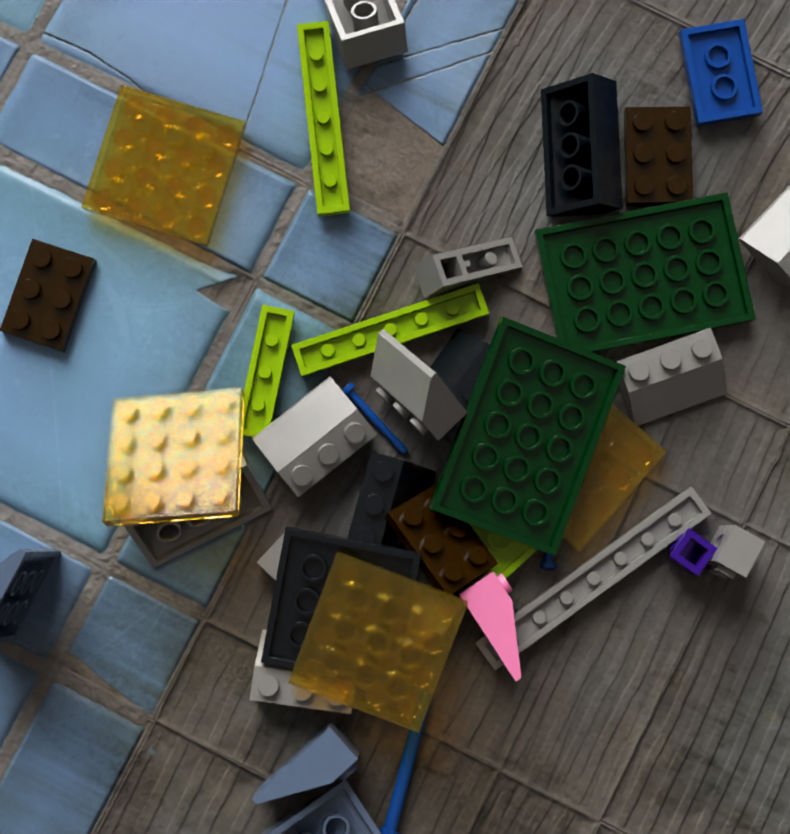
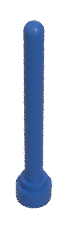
[379,689,432,834]

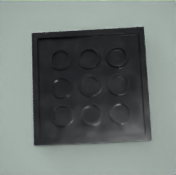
[261,526,421,689]

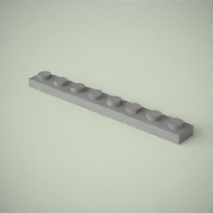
[475,486,712,670]

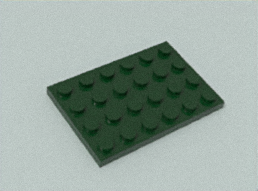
[534,192,756,353]
[429,317,626,556]

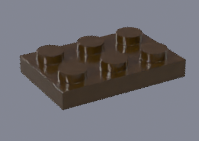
[624,107,693,206]
[0,238,97,353]
[384,483,498,600]

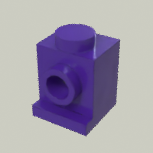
[668,528,717,576]

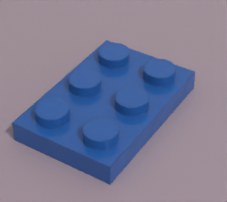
[678,19,763,127]

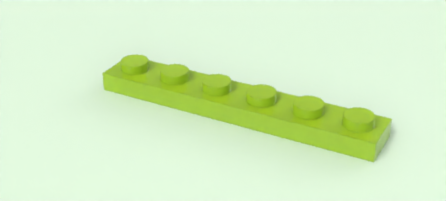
[297,21,350,217]
[291,283,489,378]

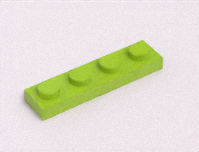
[235,305,295,438]

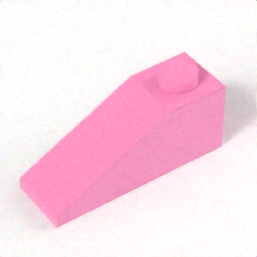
[458,571,522,681]

